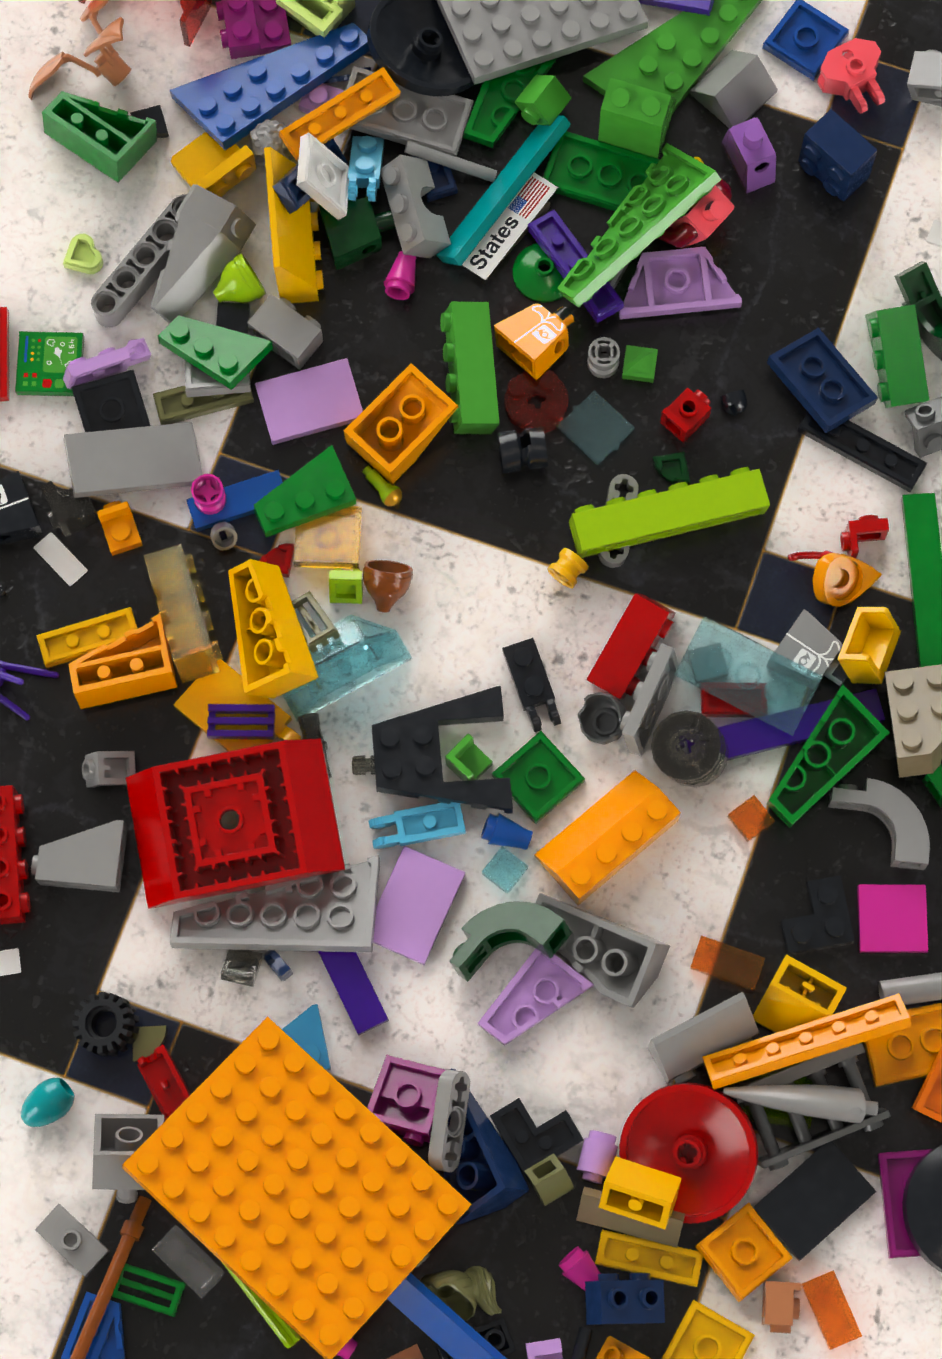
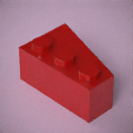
[586,593,676,700]

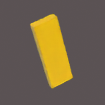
[36,607,138,668]
[595,1229,703,1287]

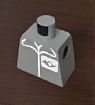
[766,609,847,689]

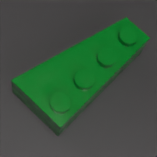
[767,684,890,828]

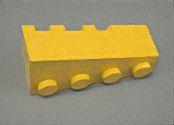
[228,559,319,699]

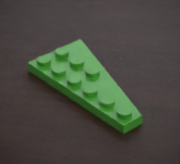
[583,0,762,114]
[557,143,721,307]

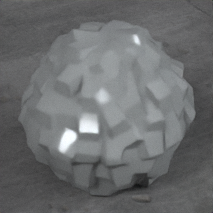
[250,119,293,169]

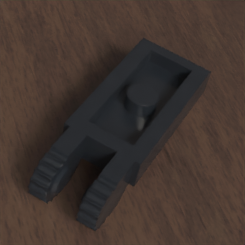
[502,638,561,732]

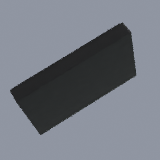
[753,1141,877,1261]

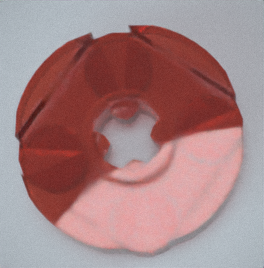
[504,370,569,433]

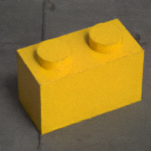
[598,1156,682,1230]

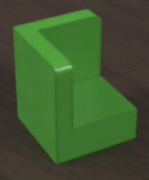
[445,733,493,781]

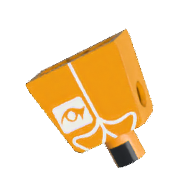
[494,304,574,380]

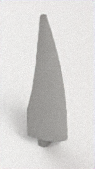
[723,1084,878,1123]

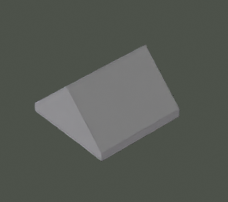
[689,50,778,128]

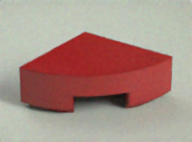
[259,543,296,578]

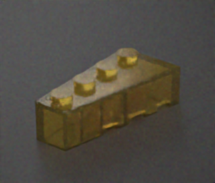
[143,544,223,683]

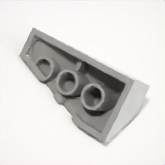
[151,184,256,324]
[535,893,670,1008]

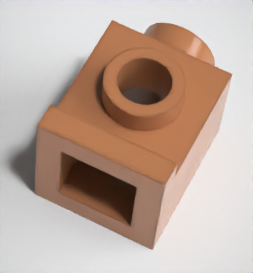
[761,1281,801,1333]

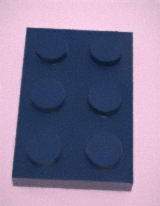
[767,328,878,433]

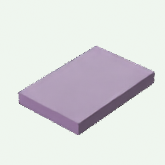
[255,358,363,445]
[373,846,465,965]

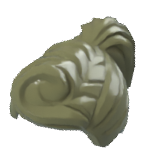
[419,1266,502,1321]

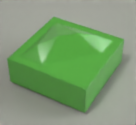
[622,345,658,383]

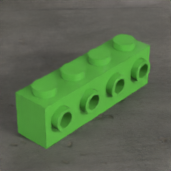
[440,301,500,434]

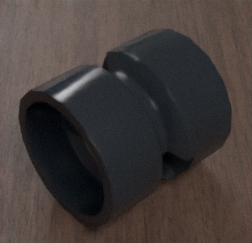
[497,426,548,474]

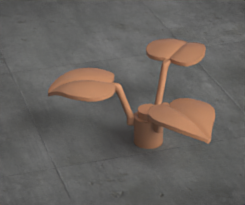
[28,0,131,100]

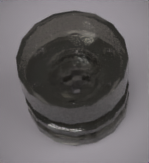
[651,710,729,788]

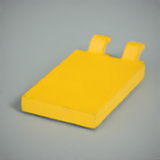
[173,656,301,751]

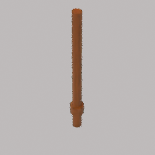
[70,1196,152,1359]

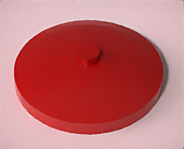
[619,1083,758,1224]

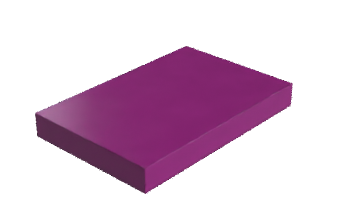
[878,1149,932,1259]

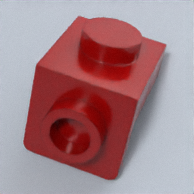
[840,515,889,558]

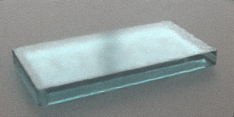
[674,616,823,736]

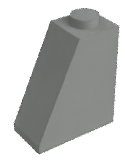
[31,820,128,892]

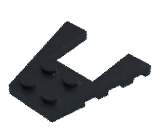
[372,686,513,814]

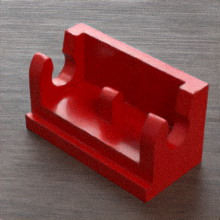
[137,1045,191,1120]

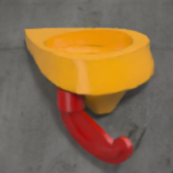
[788,550,882,607]

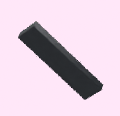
[798,412,927,493]

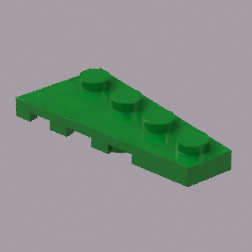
[463,58,558,148]

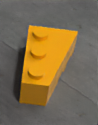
[68,613,178,709]

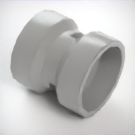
[587,337,620,378]

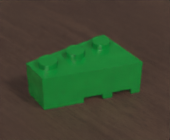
[42,91,157,183]

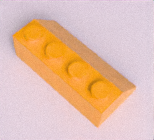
[534,770,681,906]

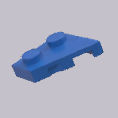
[61,1291,125,1359]

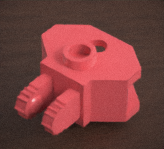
[817,38,885,114]

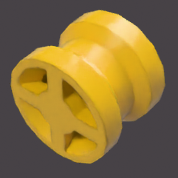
[547,548,589,589]

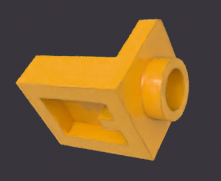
[97,501,143,556]

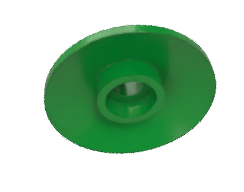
[513,243,564,303]

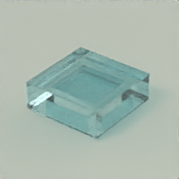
[481,846,528,894]

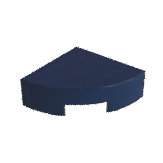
[263,950,293,981]

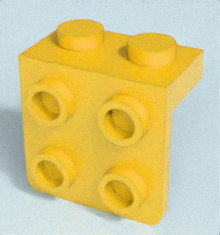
[171,132,257,197]

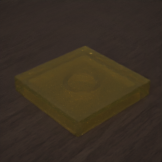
[293,506,362,569]

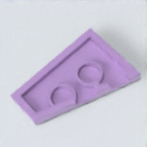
[478,949,594,1046]

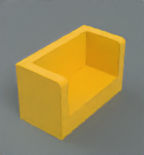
[838,607,901,684]

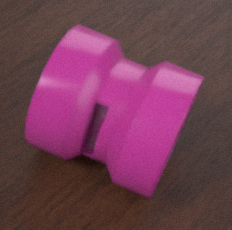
[191,474,226,515]

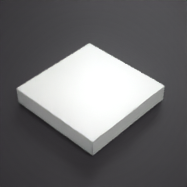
[296,133,349,220]

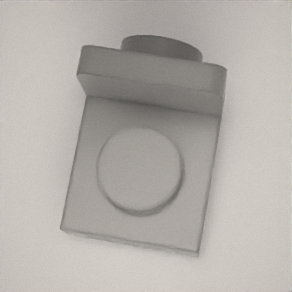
[82,751,136,788]

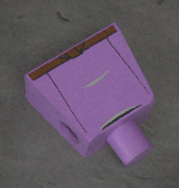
[722,117,776,194]

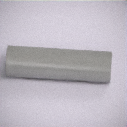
[878,972,942,1005]

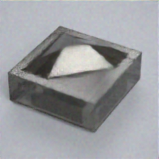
[221,949,263,987]

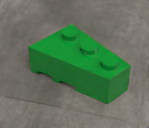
[865,304,930,408]

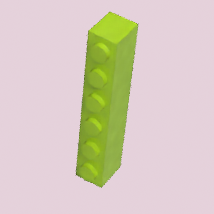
[569,467,770,558]

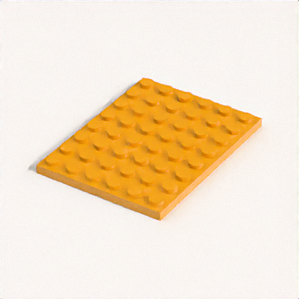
[122,1016,472,1359]

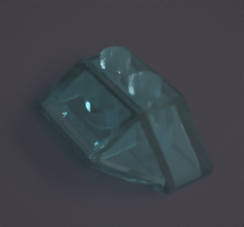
[282,615,412,722]

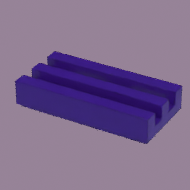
[207,704,276,739]

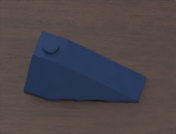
[443,1069,529,1224]

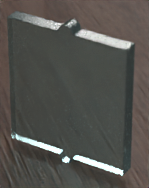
[557,390,635,465]

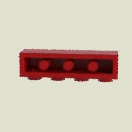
[0,785,31,925]

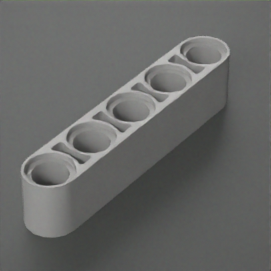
[91,194,187,327]

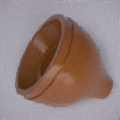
[363,560,413,612]

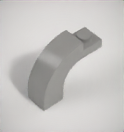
[828,778,930,870]

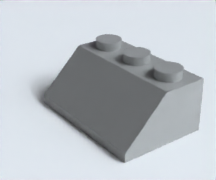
[648,992,759,1084]

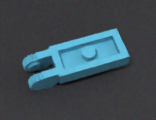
[348,136,384,202]
[368,802,466,849]

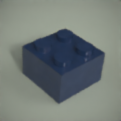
[798,109,877,202]

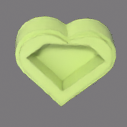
[63,234,103,274]

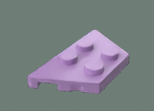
[619,247,742,319]

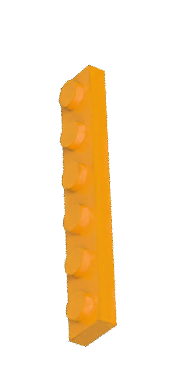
[702,993,912,1090]

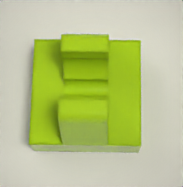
[329,566,363,604]

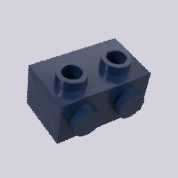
[585,1273,665,1325]

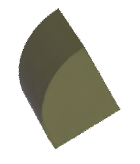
[524,1153,574,1206]

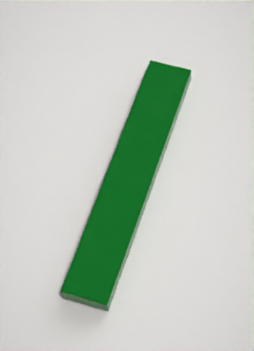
[901,493,942,667]

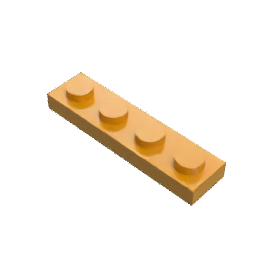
[279,67,401,161]

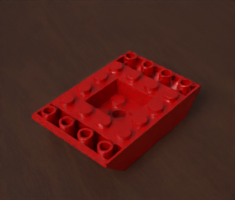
[126,738,346,909]

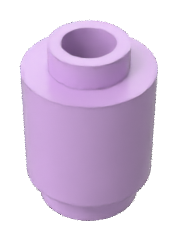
[577,1130,618,1184]

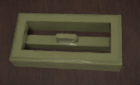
[292,591,341,653]

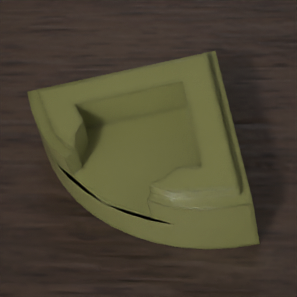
[132,1025,168,1063]

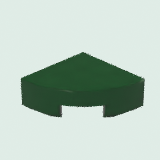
[652,452,690,485]

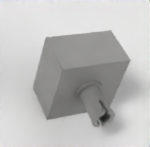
[92,1114,164,1204]

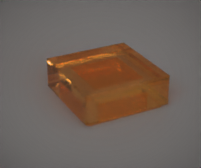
[727,795,775,843]

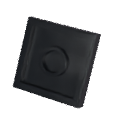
[71,370,151,432]

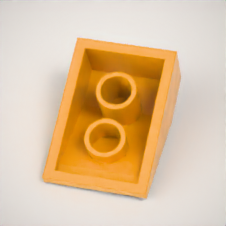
[343,363,458,485]

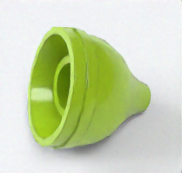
[213,253,266,303]

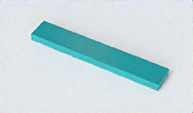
[436,115,571,266]

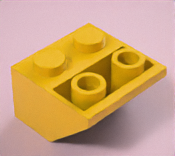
[753,954,847,1033]

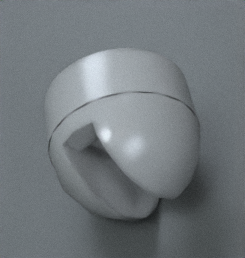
[210,522,238,550]

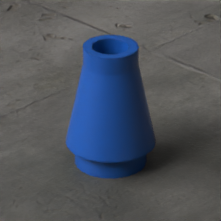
[481,813,533,850]

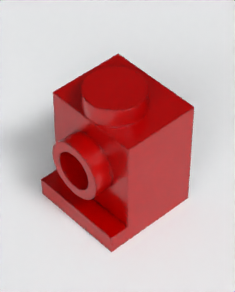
[660,387,711,443]

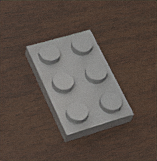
[620,643,680,756]

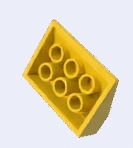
[264,147,324,303]

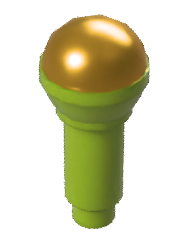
[362,466,402,506]

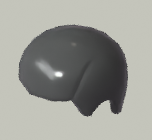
[578,692,627,745]

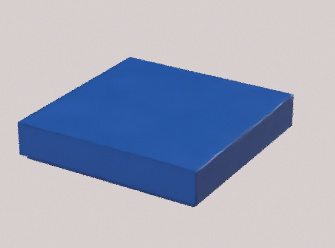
[762,0,849,81]

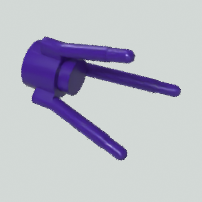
[0,660,59,721]

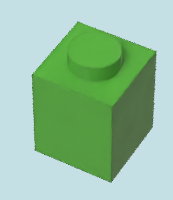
[514,75,572,126]

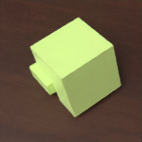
[276,0,355,38]

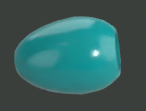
[21,1078,75,1127]

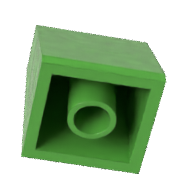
[598,77,676,159]

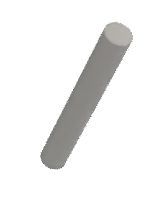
[404,141,497,182]

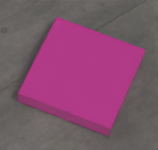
[857,884,928,953]

